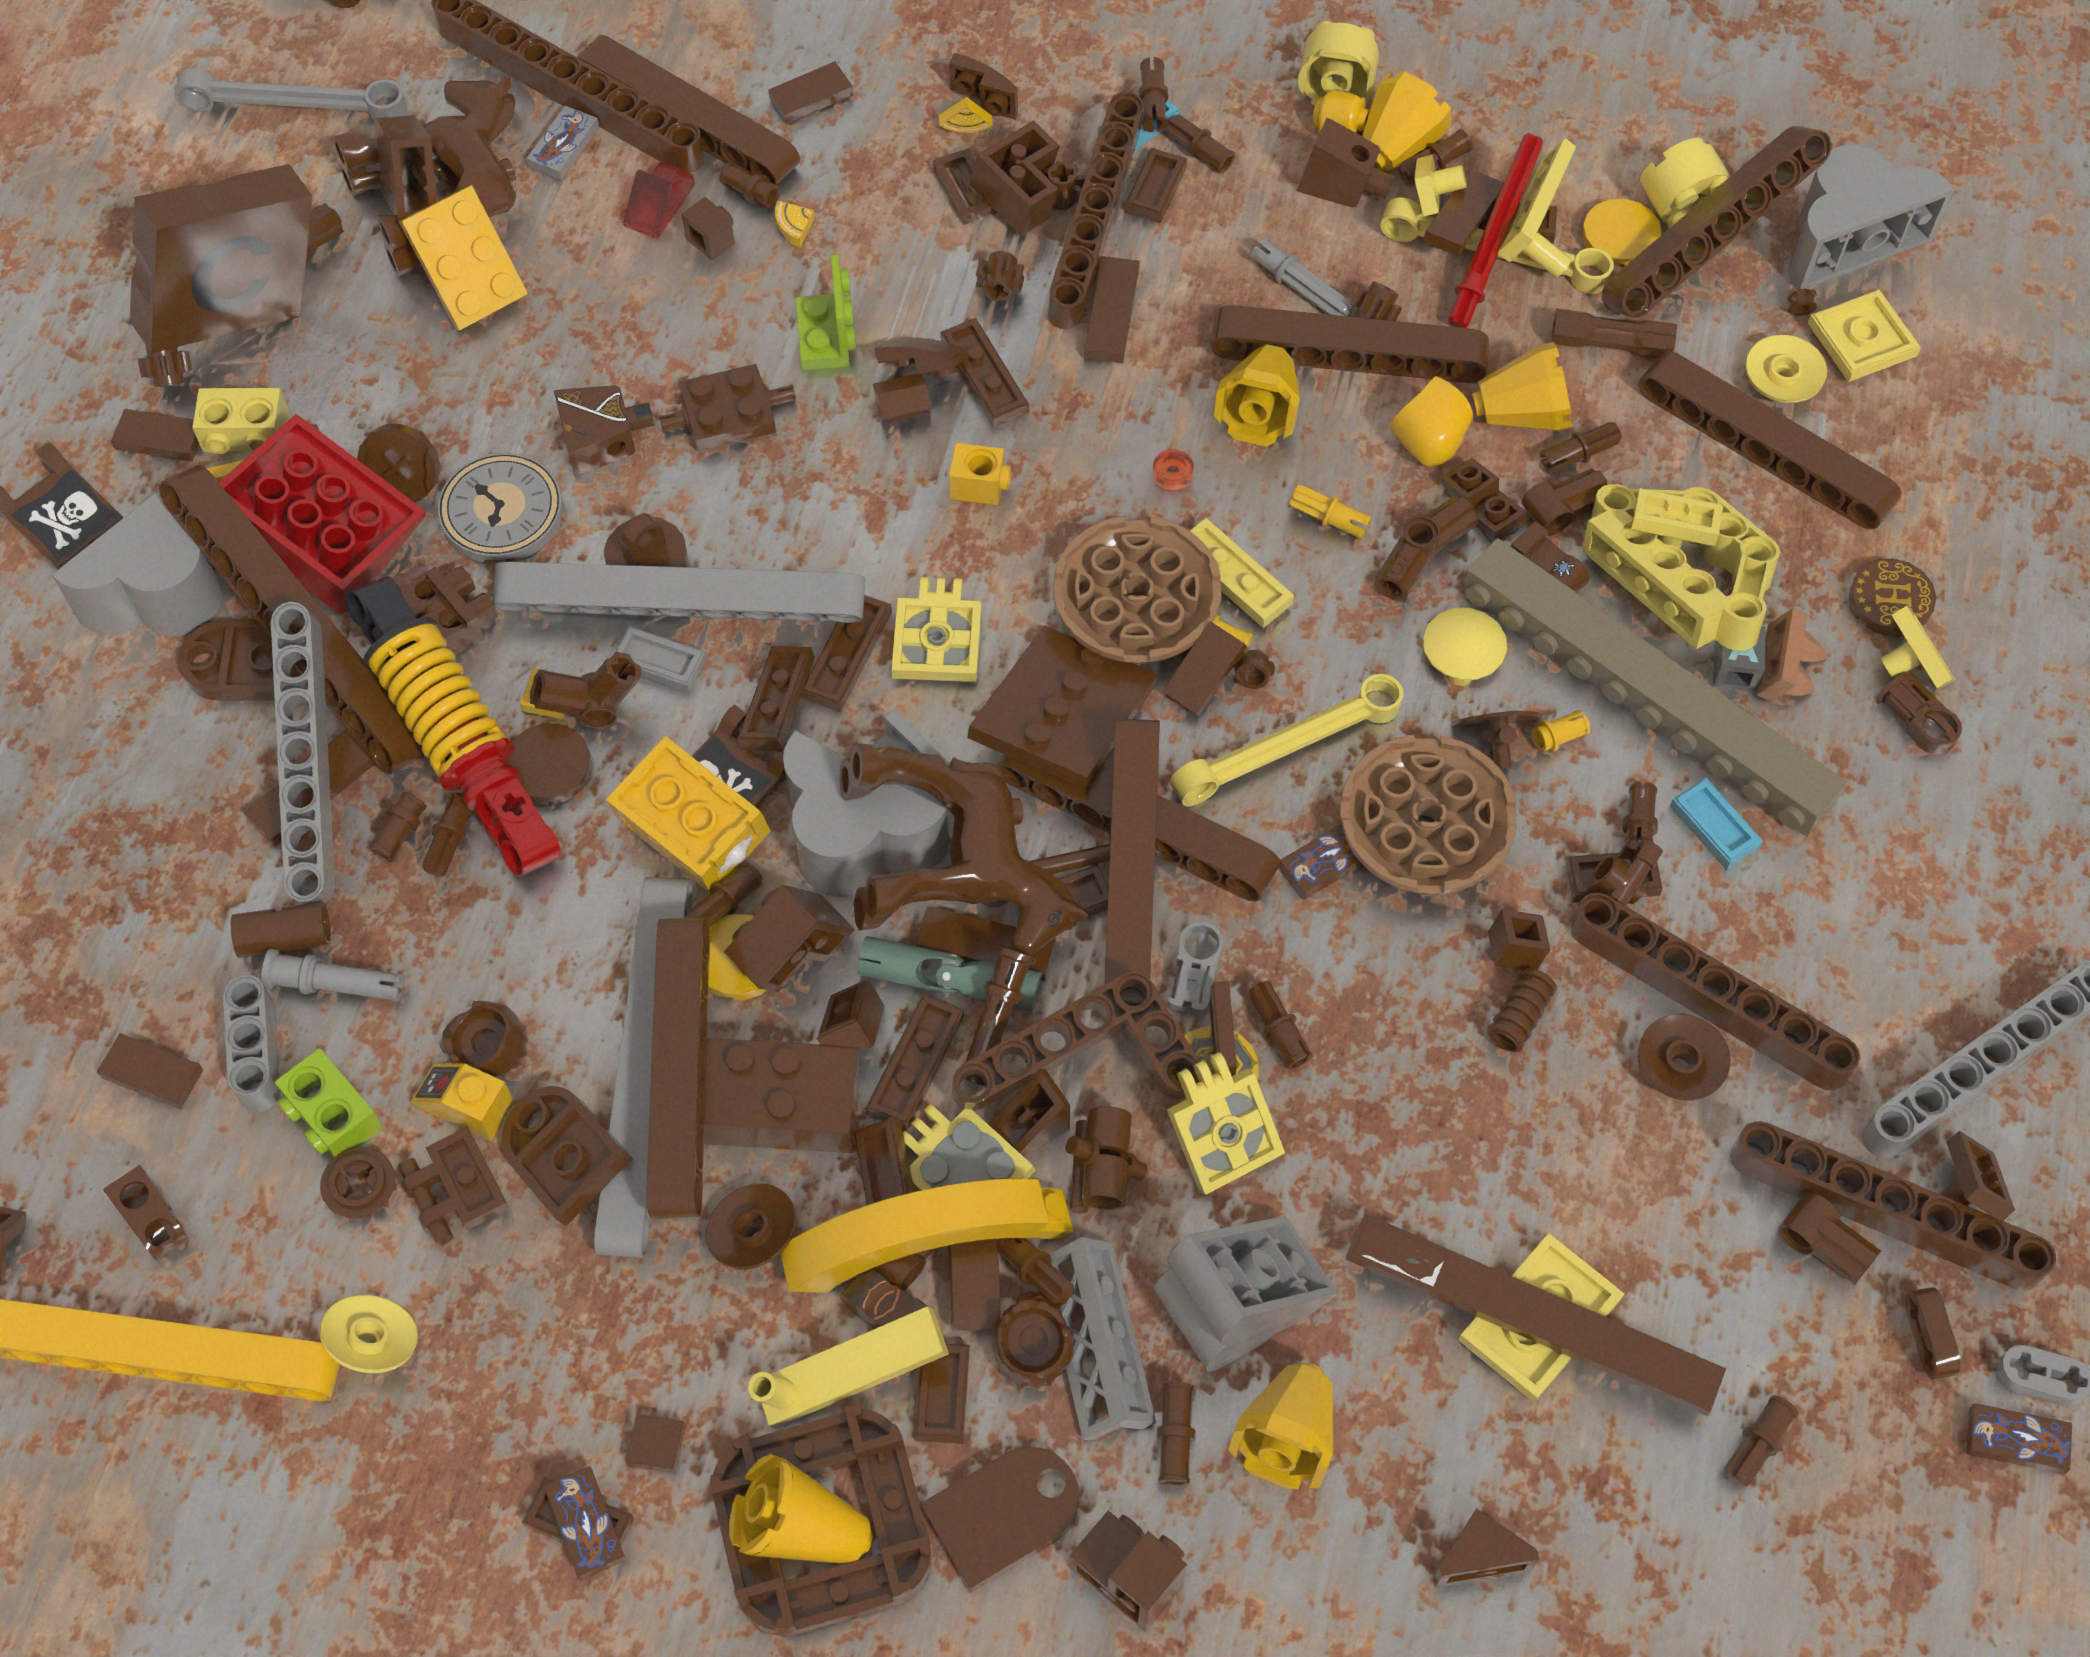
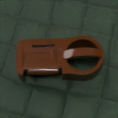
[1877,672,1962,755]

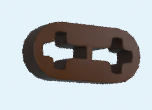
[1906,1287,1960,1379]

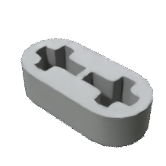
[1996,1345,2090,1407]

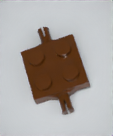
[659,364,796,451]

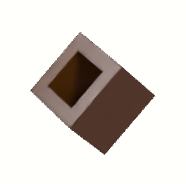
[682,197,735,260]
[1488,909,1551,970]

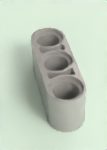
[223,974,280,1112]

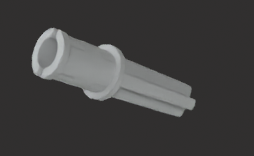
[1251,237,1354,317]

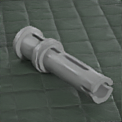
[261,949,405,1002]

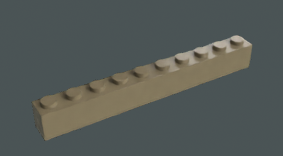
[1462,538,1847,837]

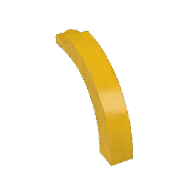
[781,1179,1073,1293]

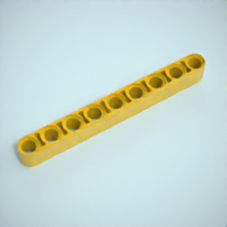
[0,1299,341,1402]

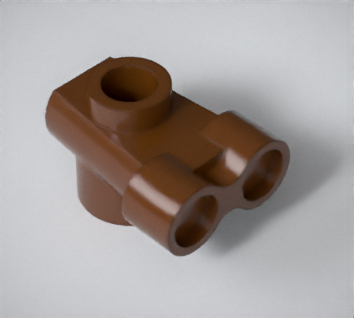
[1592,839,1663,906]

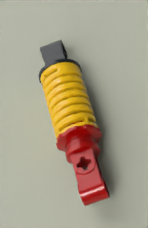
[346,576,561,877]

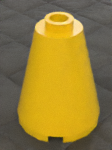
[729,1454,873,1564]

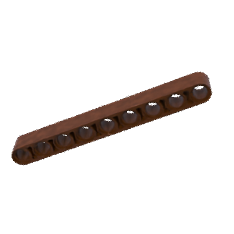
[431,0,704,173]
[159,465,425,775]

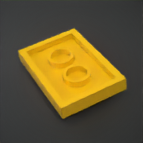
[398,185,528,330]

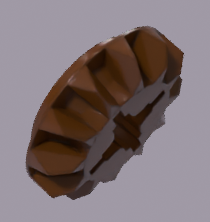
[320,1147,397,1221]

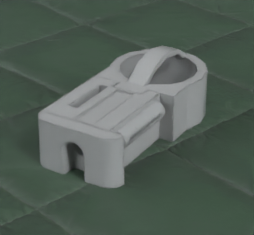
[1168,921,1223,1017]

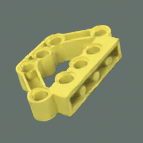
[1582,484,1780,651]

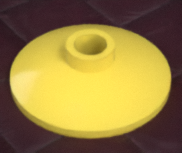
[1745,335,1827,403]
[320,1295,418,1373]

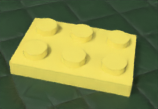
[1458,1233,1624,1403]

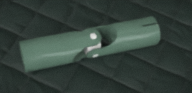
[857,936,1042,1011]

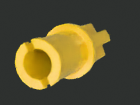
[1290,484,1373,540]

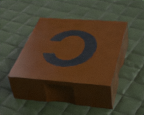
[130,164,312,353]

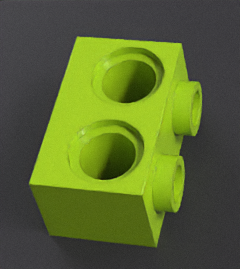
[274,1048,383,1157]

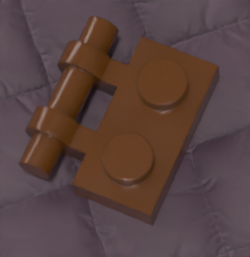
[398,1126,510,1246]

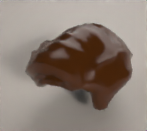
[440,1001,529,1077]
[993,1291,1074,1391]

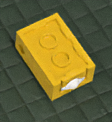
[605,736,771,894]

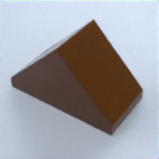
[988,1068,1070,1157]
[1433,1508,1539,1587]

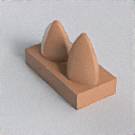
[1756,608,1828,702]

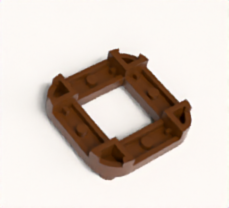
[710,1405,932,1636]

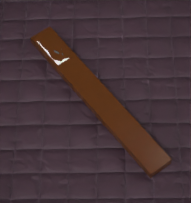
[1345,1213,1726,1416]

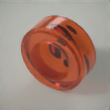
[1153,449,1194,491]

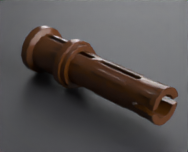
[965,944,1037,1085]

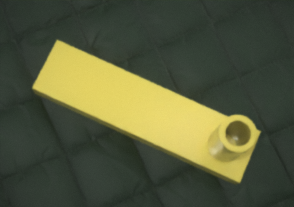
[1498,137,1576,278]
[748,1306,949,1428]

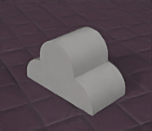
[1789,144,1955,290]
[52,470,222,636]
[783,731,949,897]
[1154,1216,1339,1372]

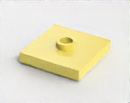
[1808,289,1921,382]

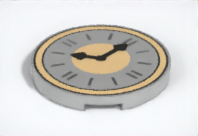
[438,453,563,563]

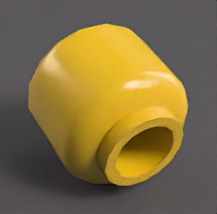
[1313,89,1370,136]

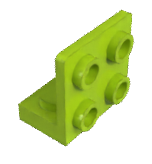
[795,254,856,370]

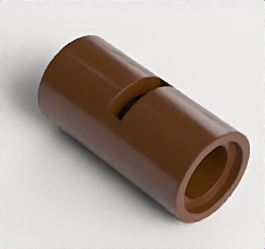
[230,902,331,958]

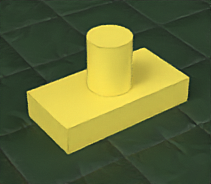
[1414,155,1467,217]
[1631,488,1723,549]
[1881,606,1956,689]

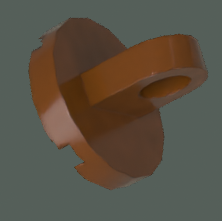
[357,424,441,503]
[604,513,688,567]

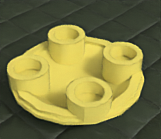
[1422,608,1507,686]

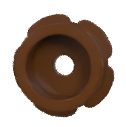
[1234,650,1275,689]

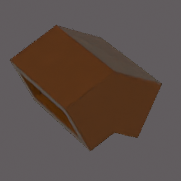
[873,373,932,424]

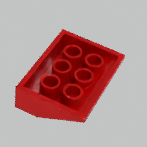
[219,414,426,615]

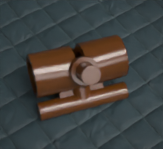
[1065,1106,1147,1214]

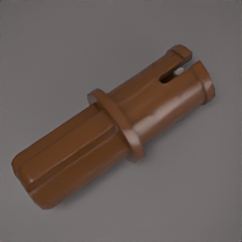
[1165,115,1235,173]
[1398,129,1473,185]
[1540,422,1622,475]
[423,792,474,877]
[685,863,763,928]
[1249,981,1313,1070]
[997,1238,1075,1306]
[1724,1395,1798,1488]

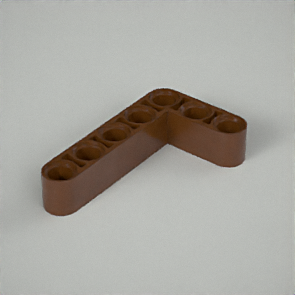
[952,971,1200,1111]

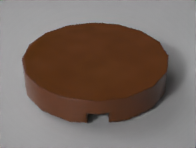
[507,723,592,805]

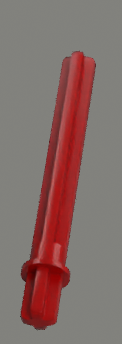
[1448,133,1543,328]

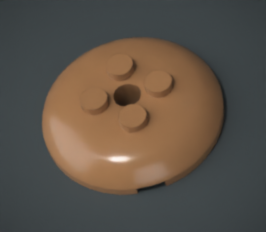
[1053,516,1221,664]
[1340,734,1517,894]

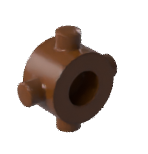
[1787,289,1817,316]

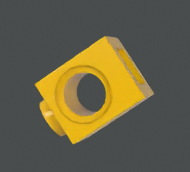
[949,442,1011,505]

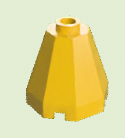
[1362,71,1452,171]
[1472,342,1572,430]
[1213,344,1300,447]
[1228,1362,1333,1490]

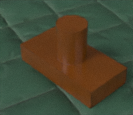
[1939,1131,2015,1222]

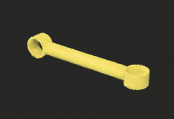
[1380,197,1614,294]
[1169,674,1403,807]

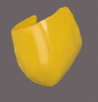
[1389,376,1473,468]

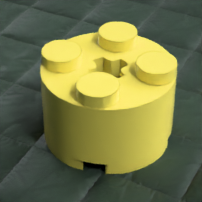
[1298,21,1379,106]
[1640,138,1730,229]

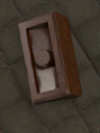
[817,980,884,1048]

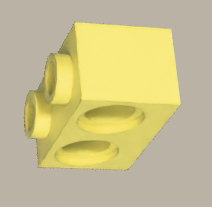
[192,388,290,454]

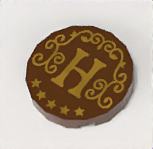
[1848,558,1937,637]

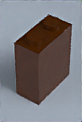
[375,115,437,221]

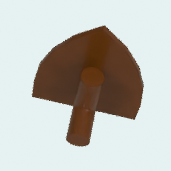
[1451,711,1542,769]

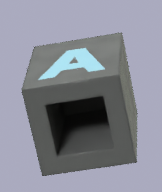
[1713,626,1766,691]

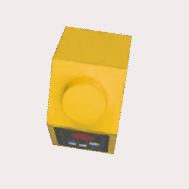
[410,1063,514,1141]

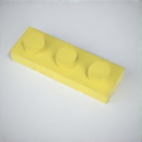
[1190,518,1294,628]

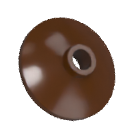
[1638,1014,1731,1101]
[706,1184,797,1270]

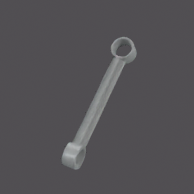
[175,68,407,121]

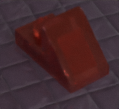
[623,162,695,239]

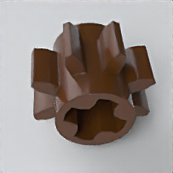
[1042,161,1086,211]
[975,251,1024,301]
[1350,281,1402,321]
[137,346,192,387]

